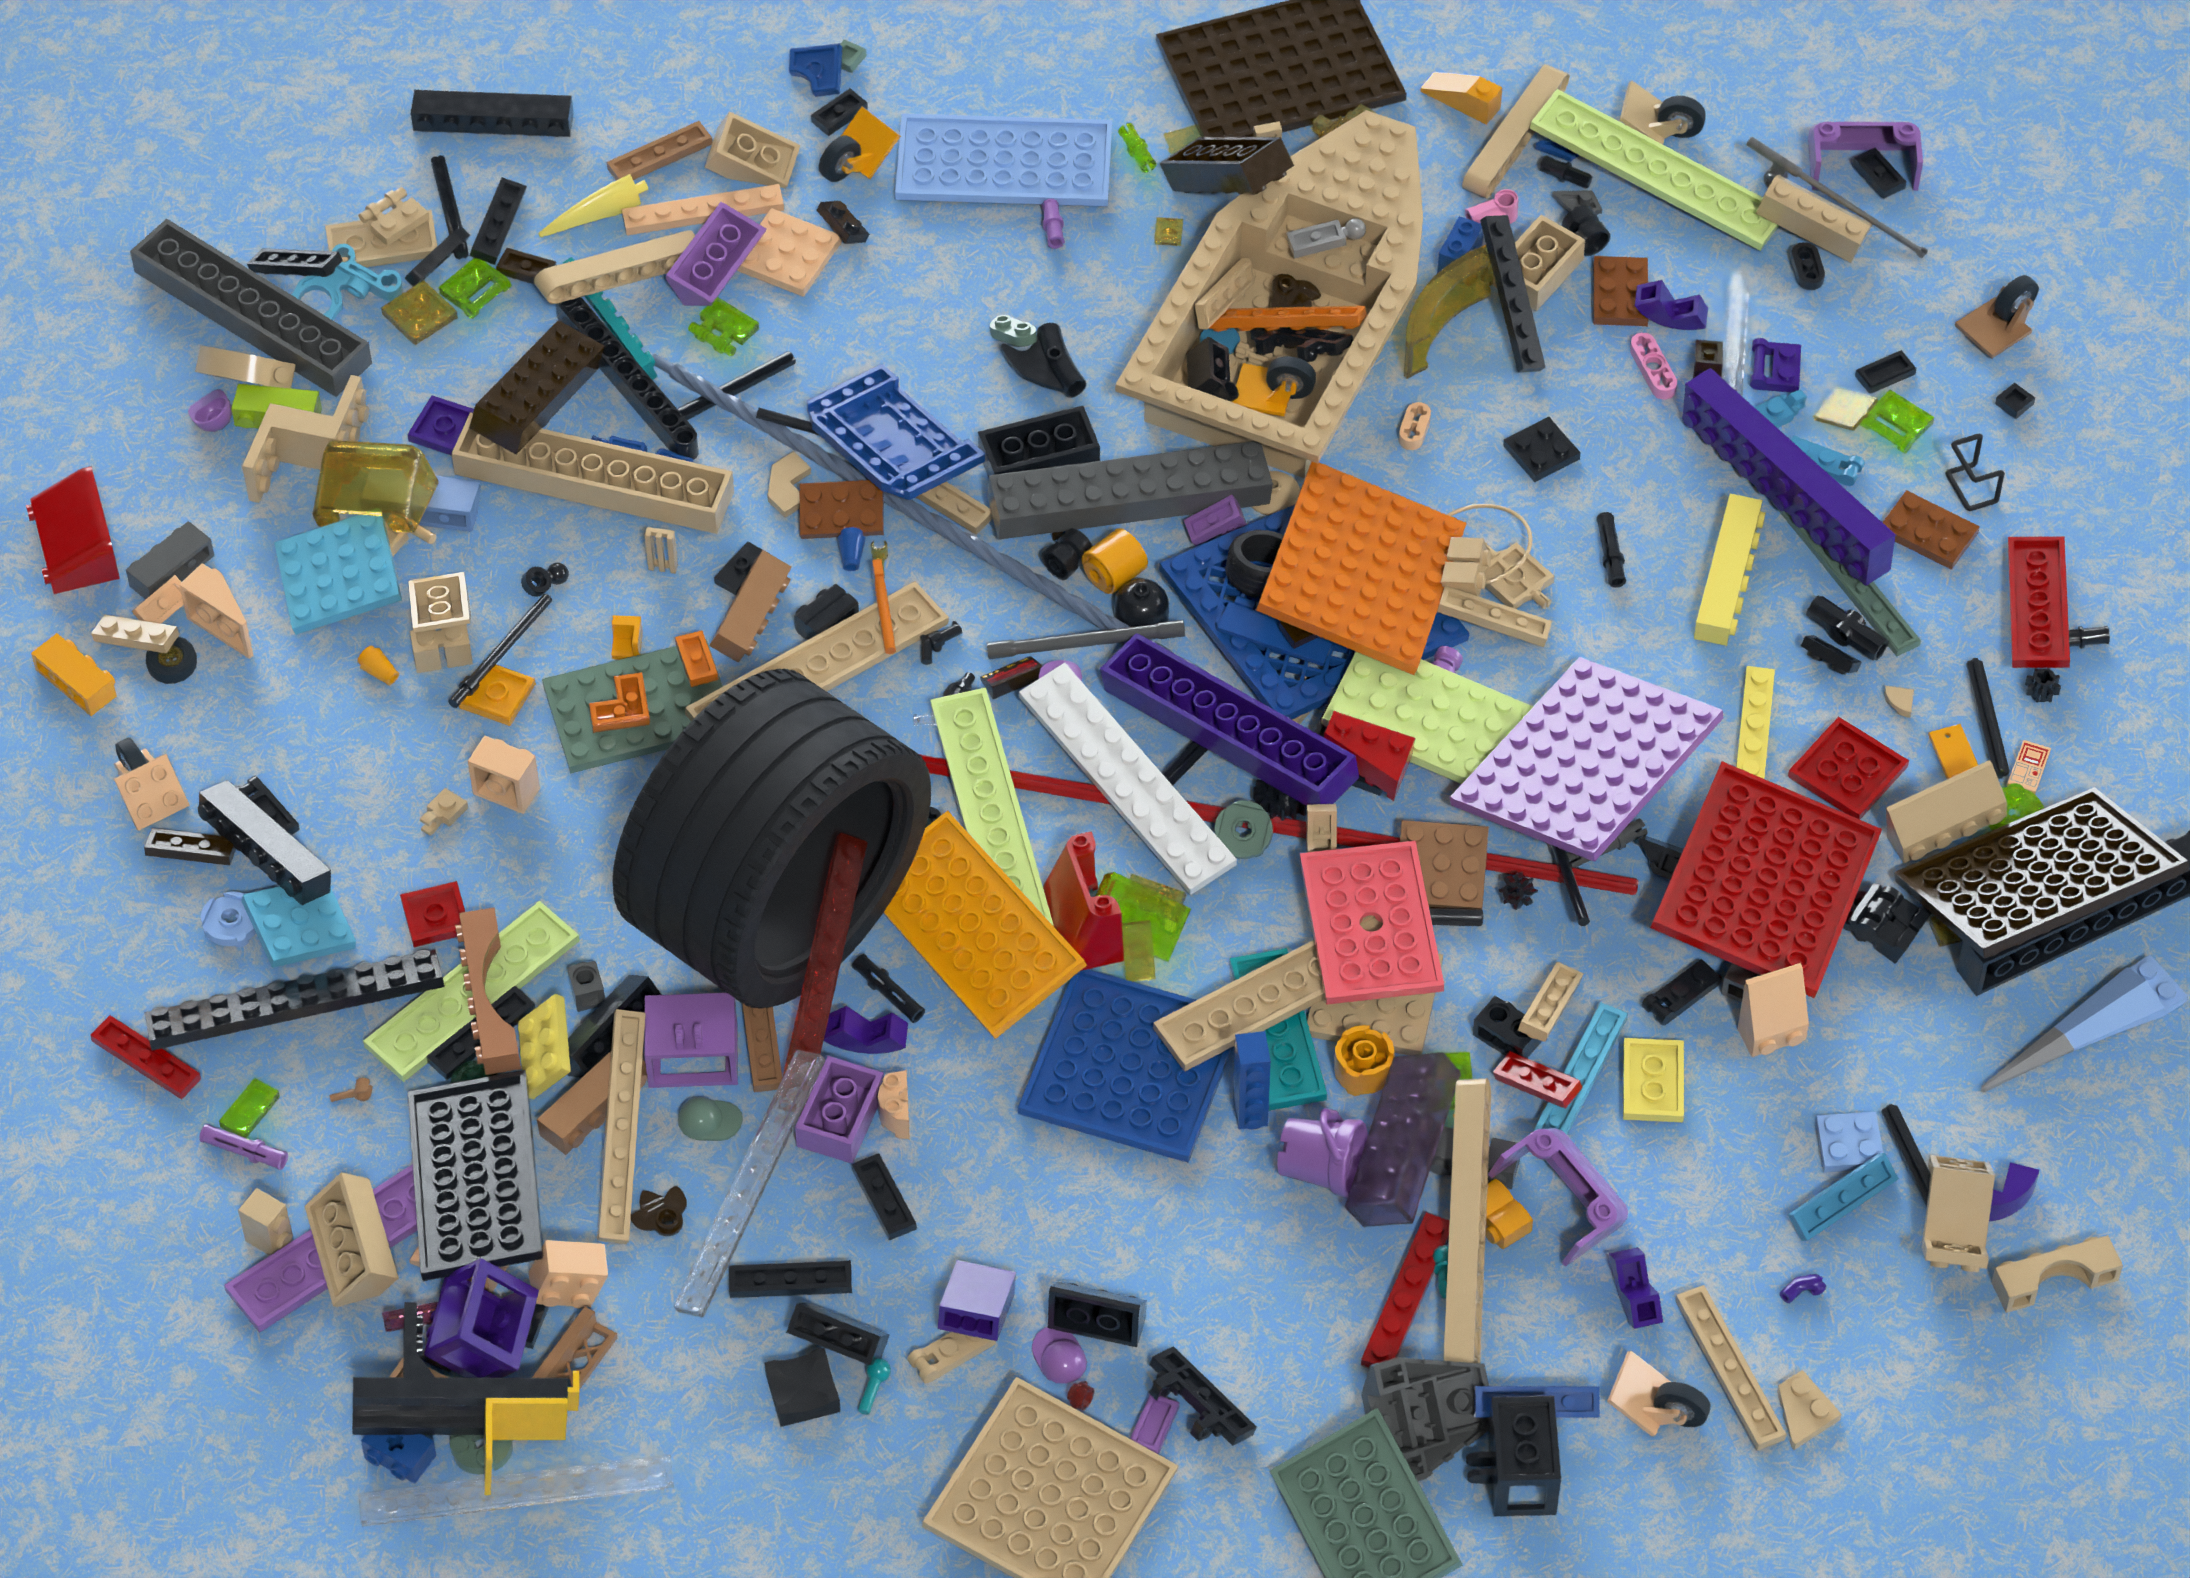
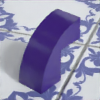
[1635,280,1708,330]
[822,1006,908,1054]
[1989,1162,2040,1222]
[1609,1247,1663,1329]

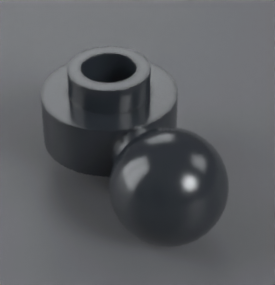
[521,562,569,597]

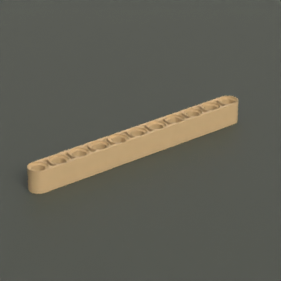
[1443,1078,1491,1363]

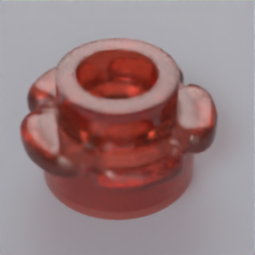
[1067,1381,1094,1410]

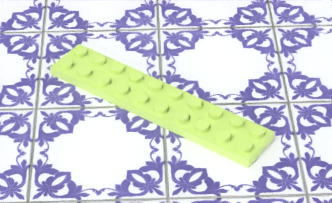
[1530,89,1779,251]
[930,687,1054,926]

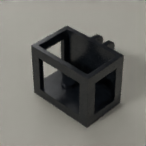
[1466,1396,1561,1517]

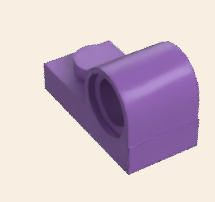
[1184,495,1247,546]

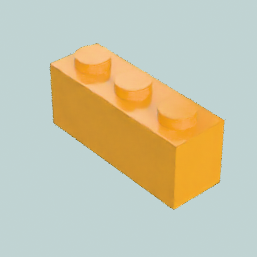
[31,633,117,716]

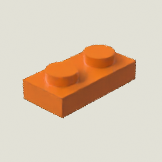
[675,630,718,687]

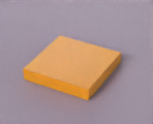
[459,665,536,726]

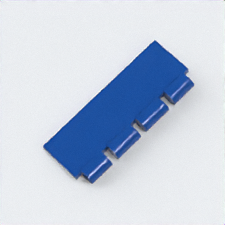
[1217,596,1334,666]

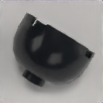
[1114,578,1169,627]

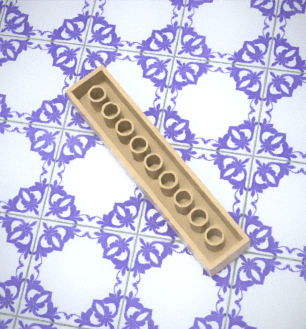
[452,412,734,534]

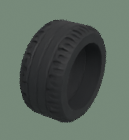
[1225,530,1284,599]

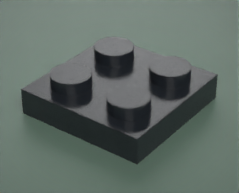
[1503,417,1581,482]

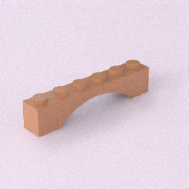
[455,907,521,1075]

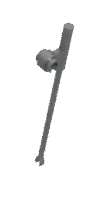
[1746,137,1928,258]

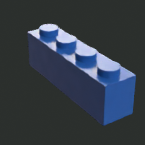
[1233,1031,1271,1130]

